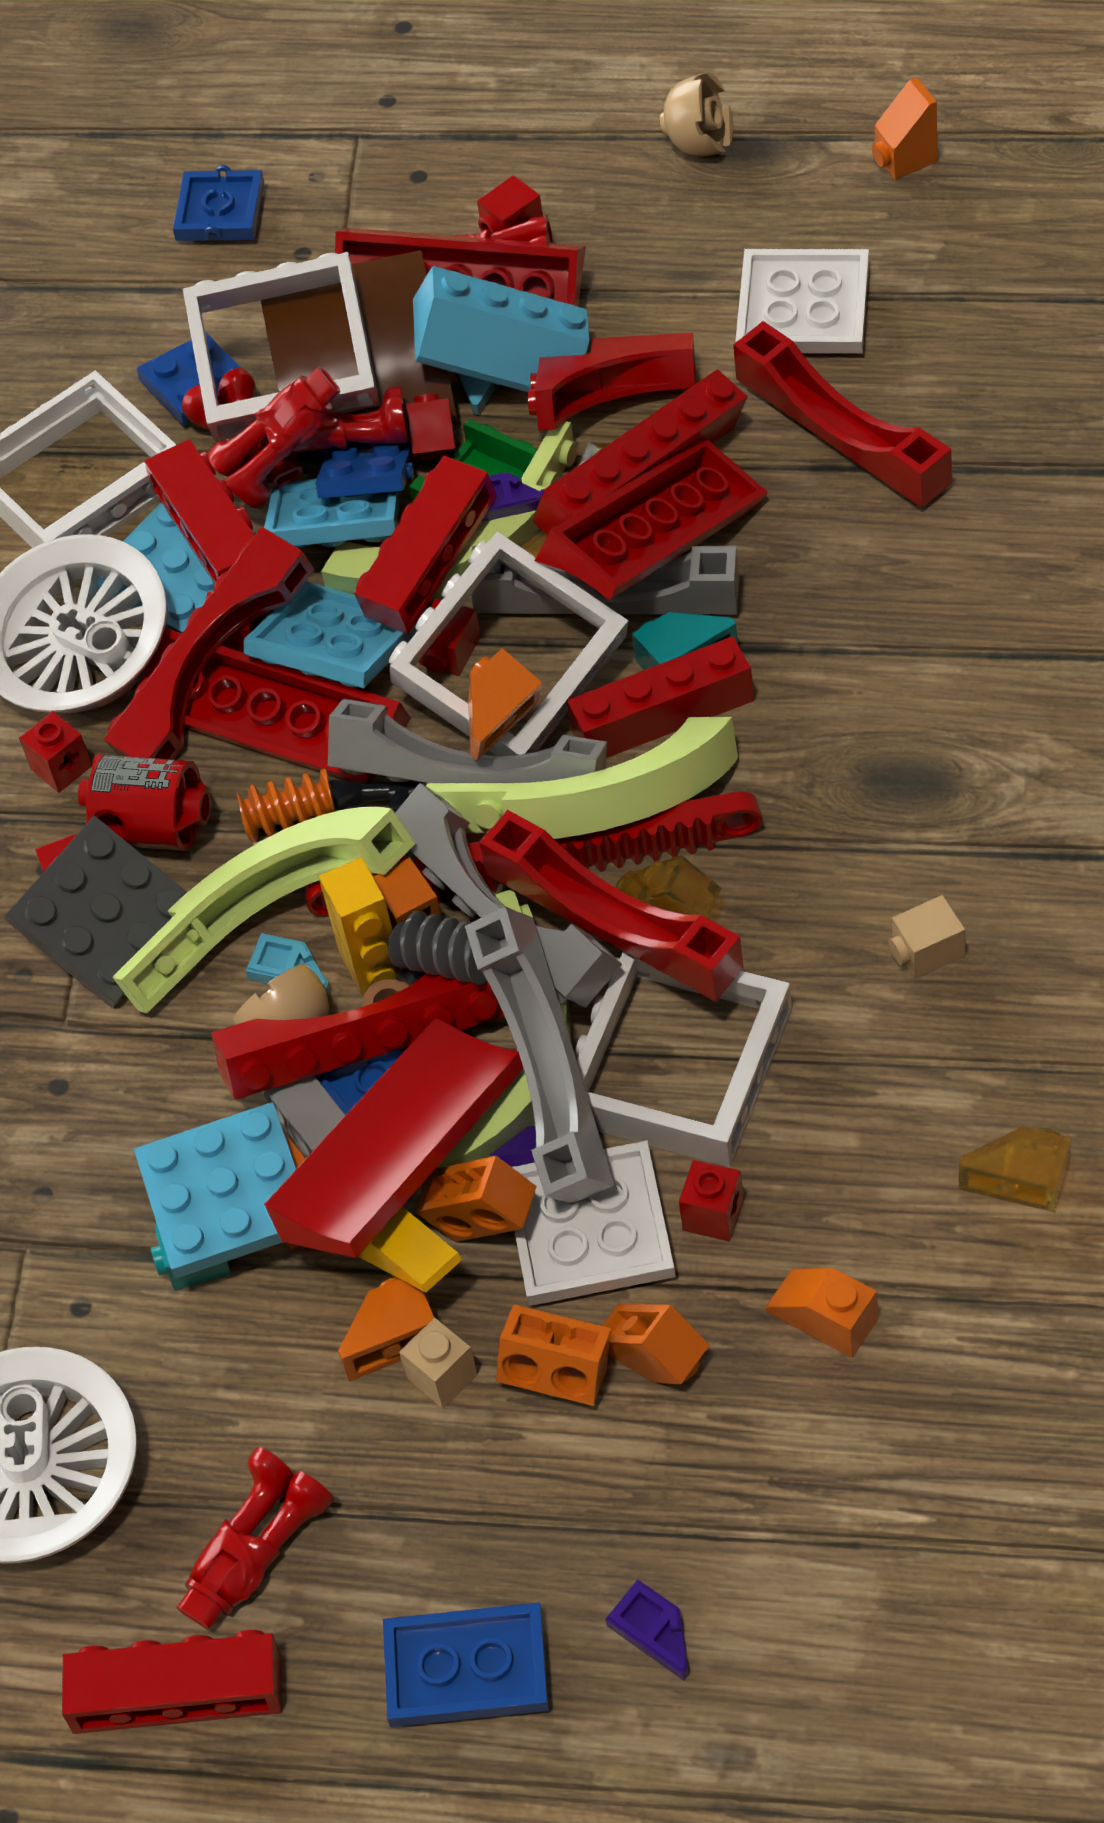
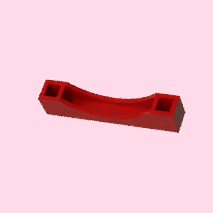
[733,321,952,508]
[532,369,748,535]
[104,526,314,760]
[479,810,744,1002]
[211,973,505,1100]

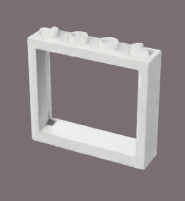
[182,252,380,442]
[0,370,176,548]
[389,531,628,756]
[575,951,792,1167]

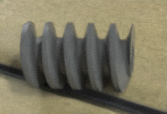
[388,910,487,986]

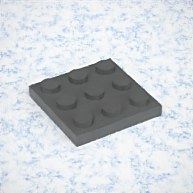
[4,816,187,1008]

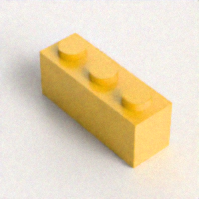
[318,857,401,996]

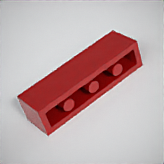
[144,439,255,584]
[354,455,497,635]
[567,636,754,758]
[62,1630,282,1734]

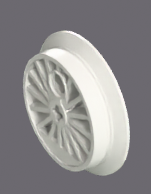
[0,534,167,713]
[0,1347,137,1564]

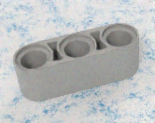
[262,1076,345,1157]

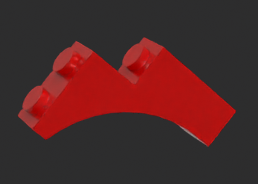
[528,332,696,430]

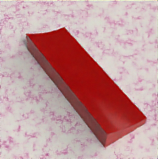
[335,228,586,307]
[534,437,768,600]
[140,628,411,784]
[264,1017,524,1258]

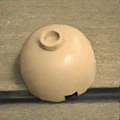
[660,72,733,157]
[233,964,329,1025]

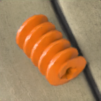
[237,769,335,843]

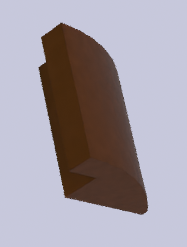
[261,250,458,455]

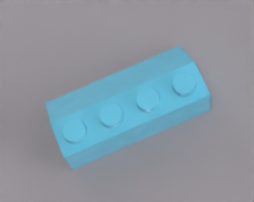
[413,266,589,392]

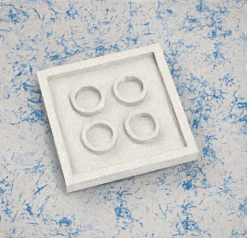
[735,249,869,354]
[512,1140,676,1306]

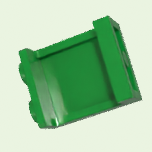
[409,419,537,503]

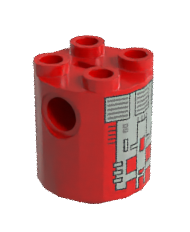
[78,754,211,851]

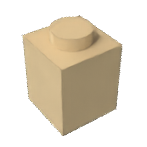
[888,895,966,979]
[399,1317,478,1409]

